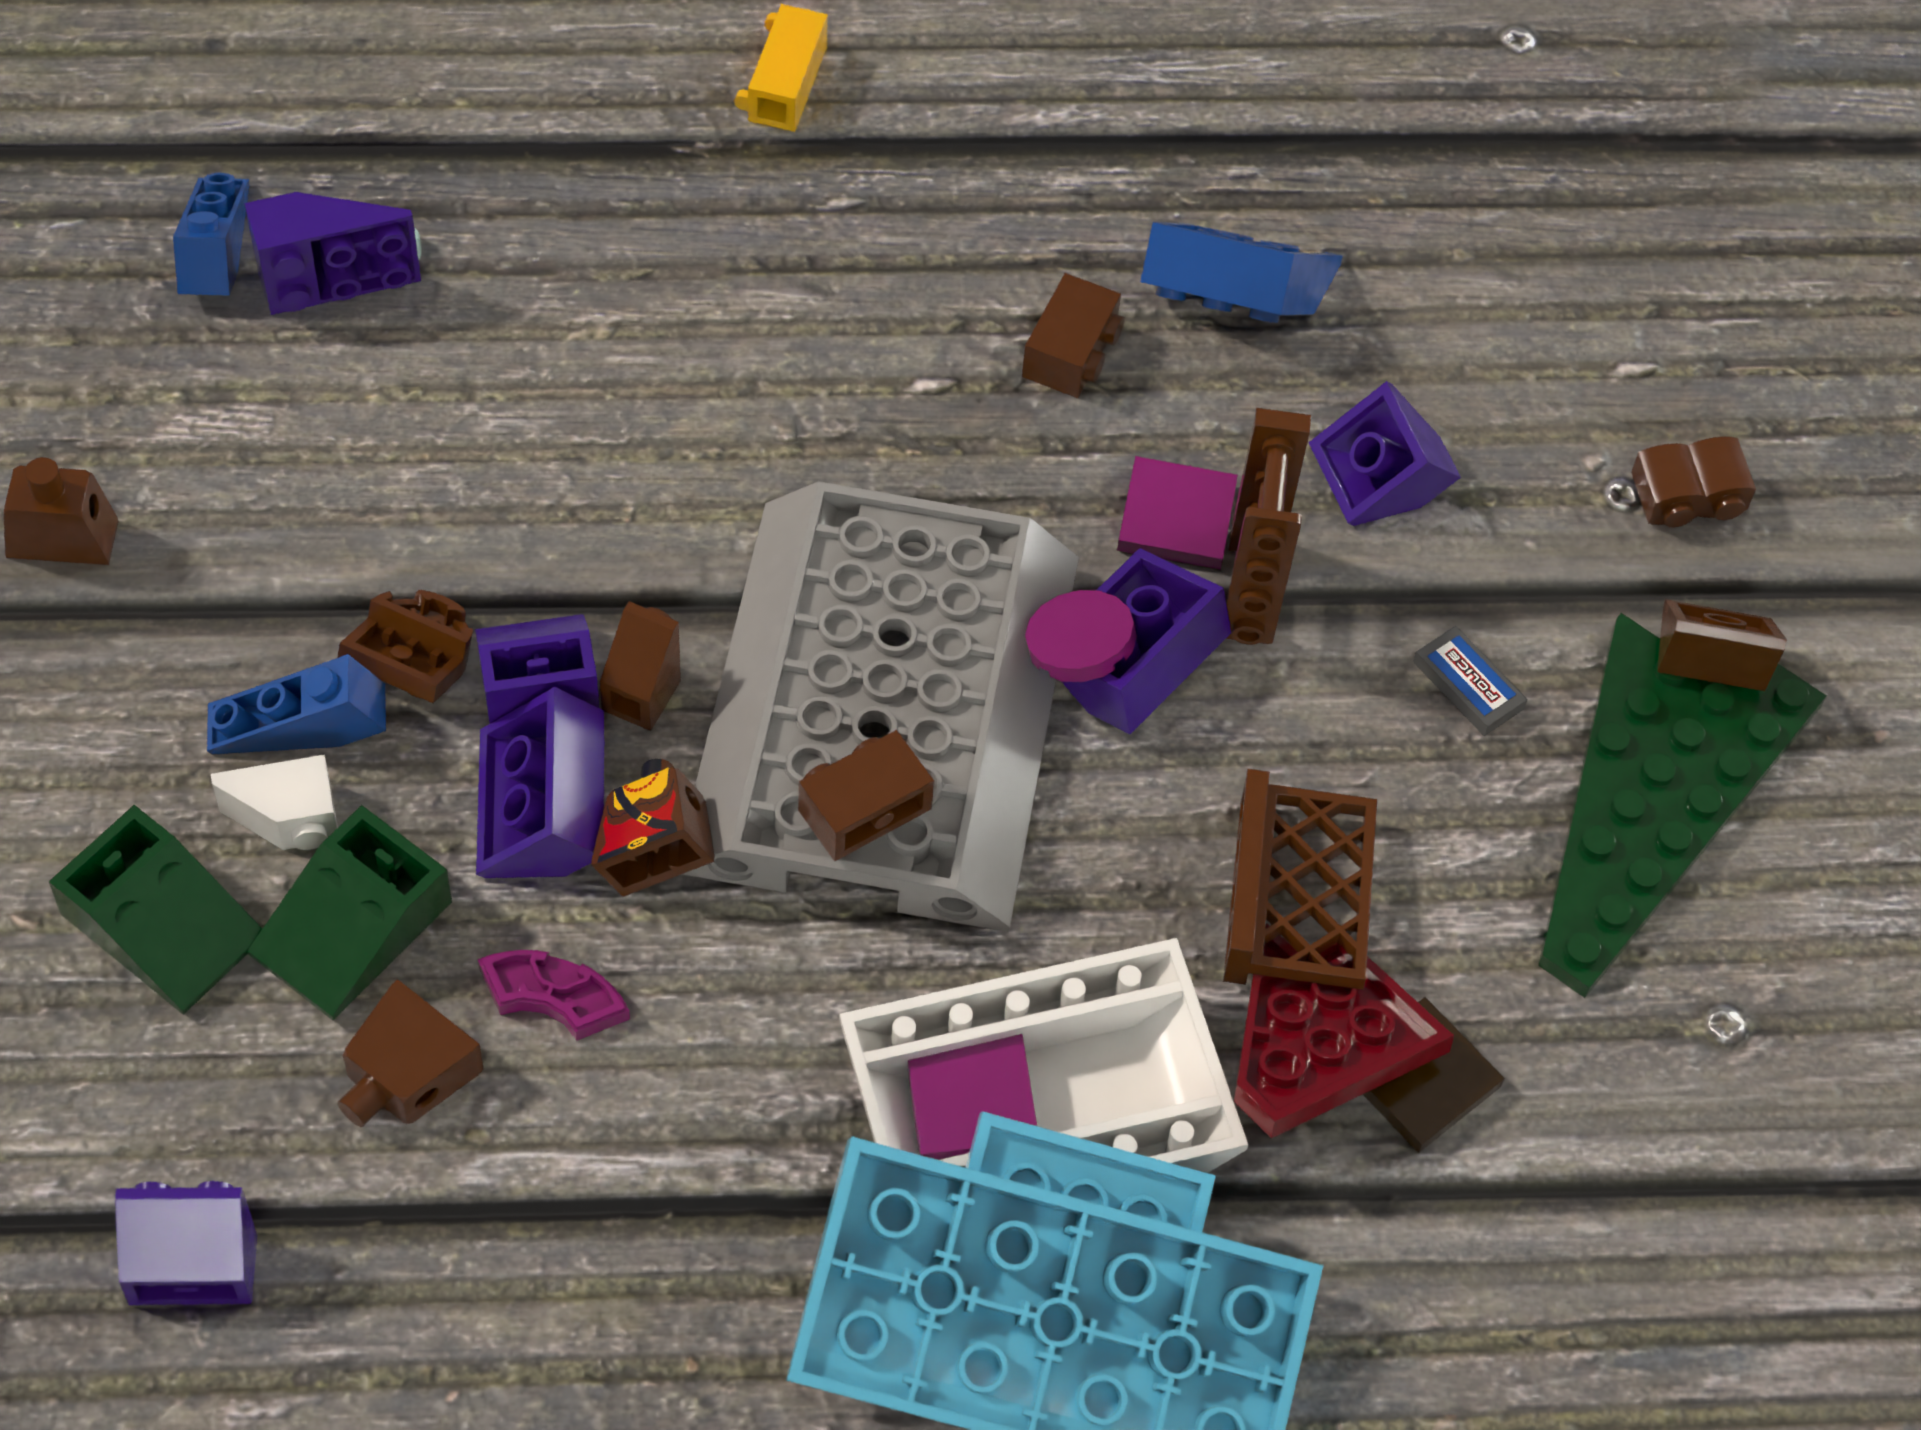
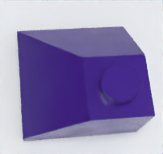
[1308,381,1461,526]

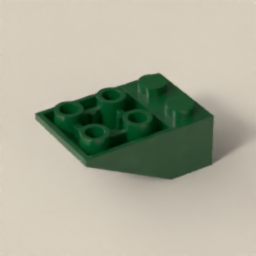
[48,805,263,1015]
[247,805,452,1020]

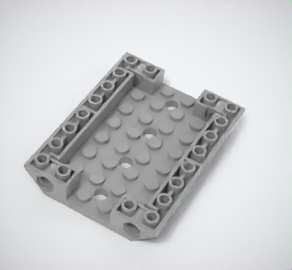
[683,481,1079,932]

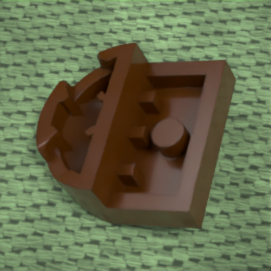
[337,590,473,703]

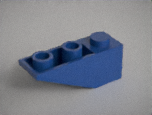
[173,173,249,296]
[207,654,386,754]

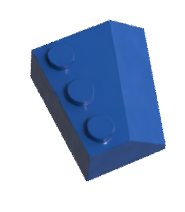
[1140,222,1343,323]

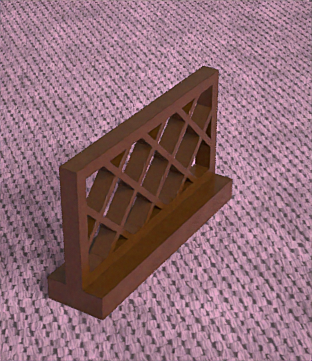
[1223,769,1377,990]

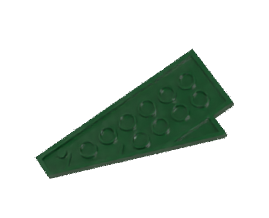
[1538,613,1827,998]

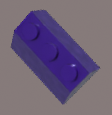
[1061,548,1231,734]
[476,687,605,878]

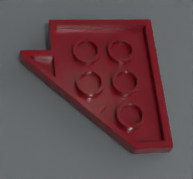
[1234,923,1454,1139]

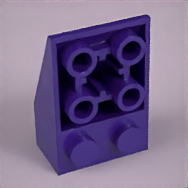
[244,192,421,315]

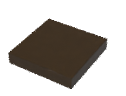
[1363,997,1505,1153]

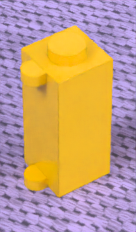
[734,4,828,132]

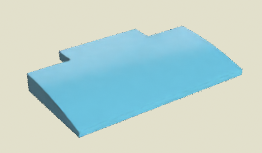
[786,1112,1323,1430]

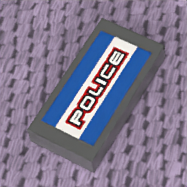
[1413,626,1528,736]

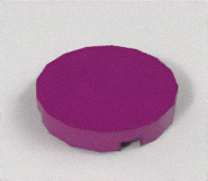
[1025,590,1137,682]

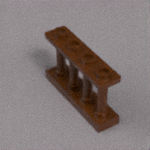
[1226,408,1311,645]

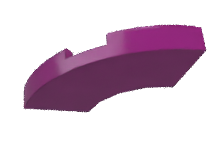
[477,950,630,1041]

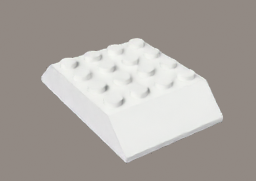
[839,938,1248,1173]

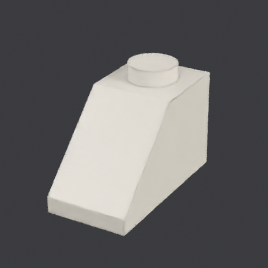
[211,755,338,850]

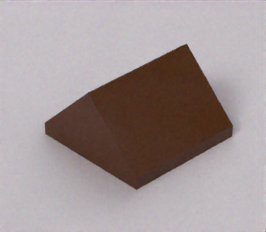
[1657,599,1787,691]

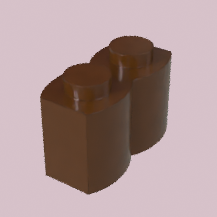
[1631,436,1756,528]

